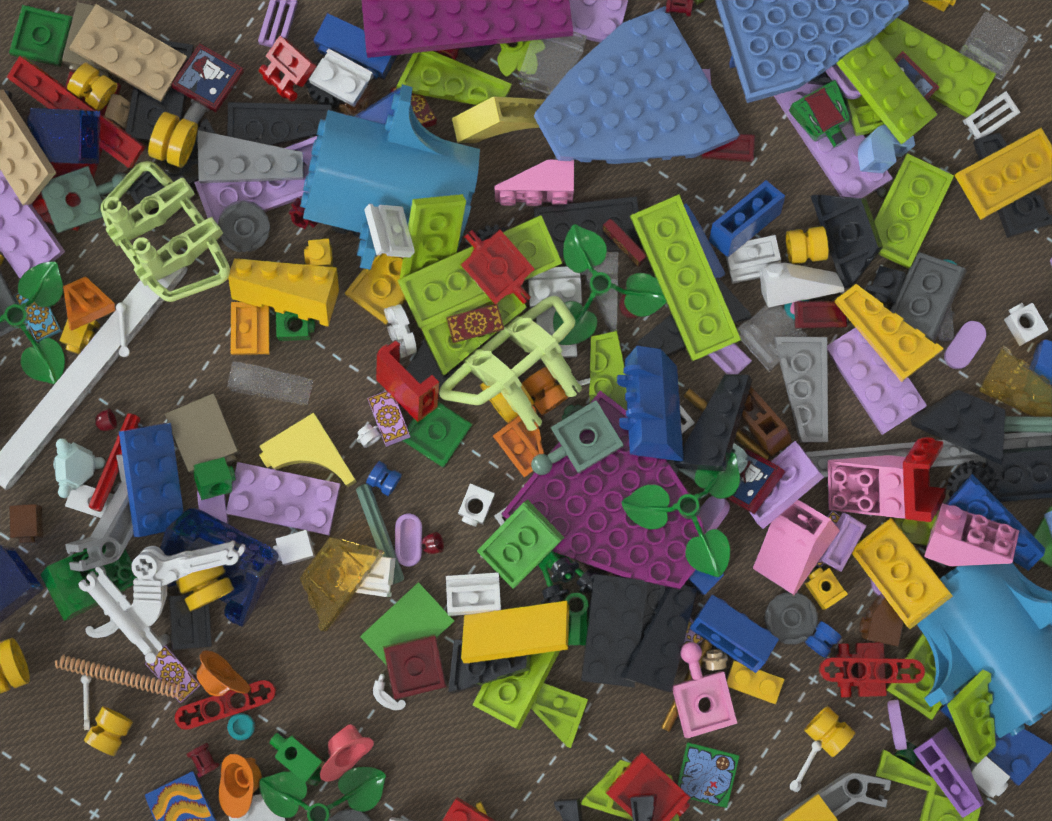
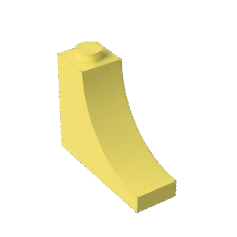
[452,97,545,143]
[259,413,357,487]

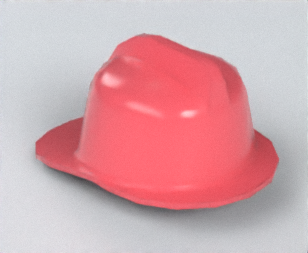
[320,724,374,782]

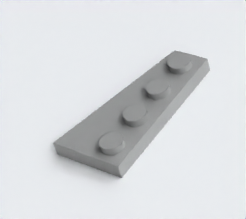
[198,130,304,183]
[774,337,828,442]

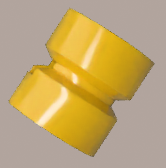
[67,62,117,111]
[786,226,828,264]
[84,706,133,756]
[804,706,856,757]

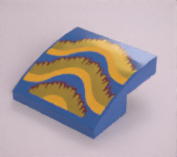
[145,771,216,821]

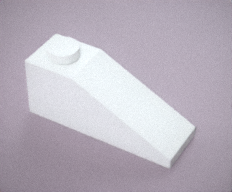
[760,263,844,308]

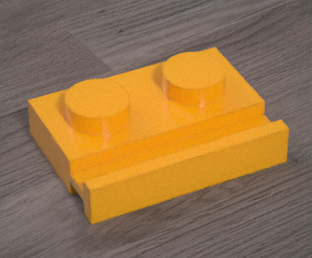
[231,302,270,355]

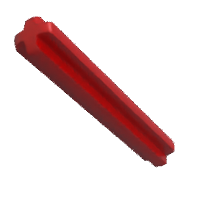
[89,413,140,512]

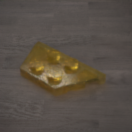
[300,537,385,631]

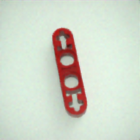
[819,658,925,684]
[175,680,276,730]

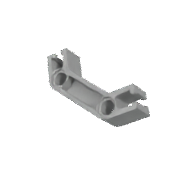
[65,454,133,571]
[777,772,891,821]

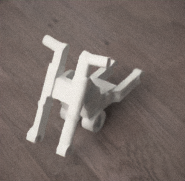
[79,540,245,664]

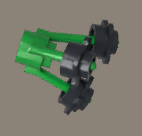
[538,550,601,604]

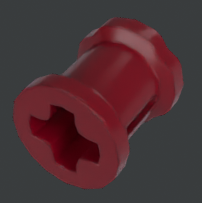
[665,0,693,17]
[186,743,220,778]

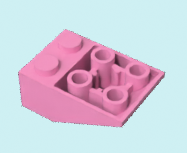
[495,160,574,206]
[828,455,906,519]
[753,500,840,595]
[924,503,1019,566]

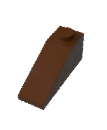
[741,386,792,457]
[859,593,903,646]

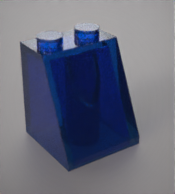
[27,108,100,164]
[0,545,44,623]

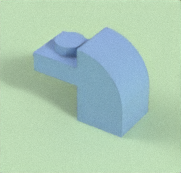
[858,125,915,173]

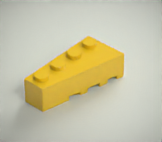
[228,258,339,326]

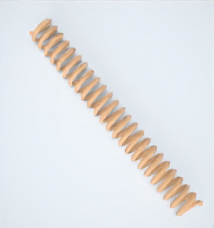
[55,654,184,699]

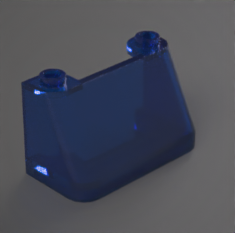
[160,508,279,627]

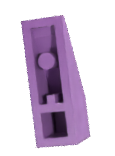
[913,727,984,818]

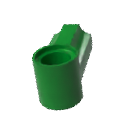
[565,593,588,645]

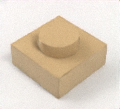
[104,94,131,129]

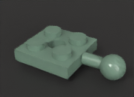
[41,166,132,234]
[531,400,624,475]

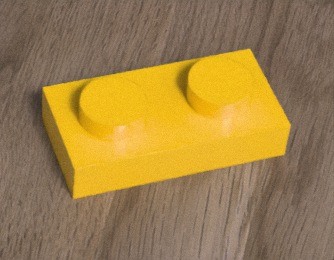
[726,661,784,704]

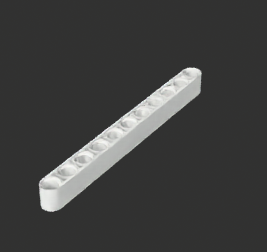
[0,266,187,490]

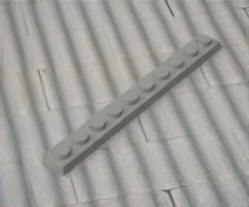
[805,432,1052,478]

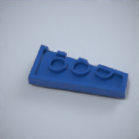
[945,474,1045,571]
[939,692,1052,786]

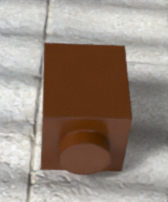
[9,504,43,544]

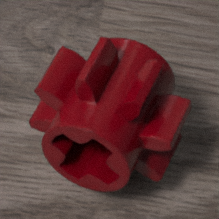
[288,198,319,229]

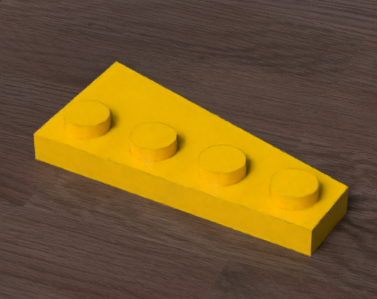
[835,284,944,382]

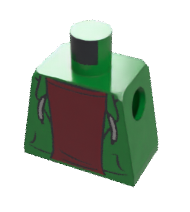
[789,80,850,148]
[270,731,327,786]

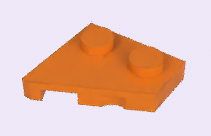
[63,276,115,331]
[493,406,544,478]

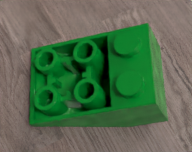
[40,544,137,621]

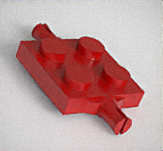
[460,230,535,304]

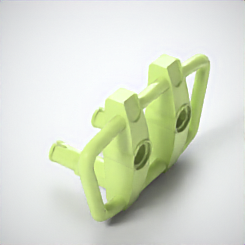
[100,161,230,302]
[439,296,582,431]

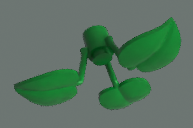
[553,224,667,345]
[0,262,65,384]
[621,453,740,577]
[259,767,386,821]

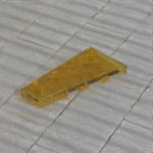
[979,345,1052,417]

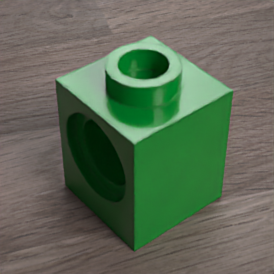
[276,311,315,341]
[193,457,236,500]

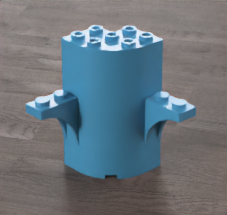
[300,84,480,270]
[917,563,1052,738]

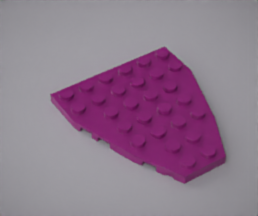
[501,391,706,589]

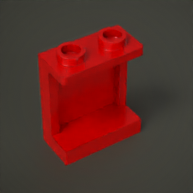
[376,340,439,422]
[903,437,946,522]
[605,752,691,821]

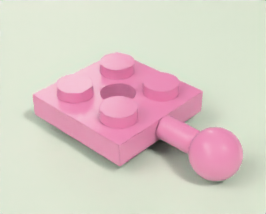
[672,642,737,738]

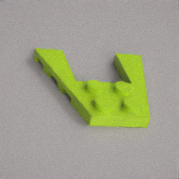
[876,750,981,821]

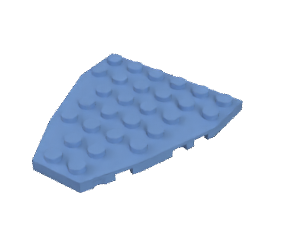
[715,0,909,103]
[534,6,739,164]

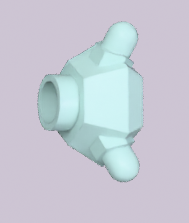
[53,438,105,498]

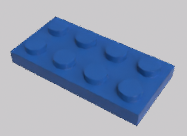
[119,423,186,537]

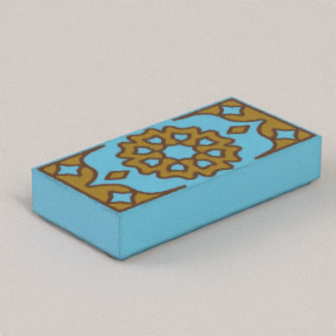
[14,293,62,343]

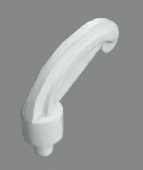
[86,618,119,638]
[373,674,406,710]

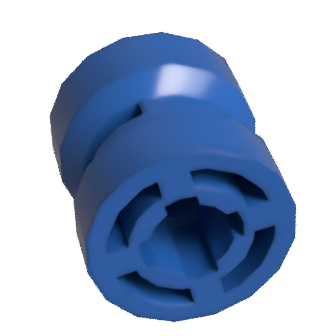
[366,461,402,497]
[805,621,842,658]

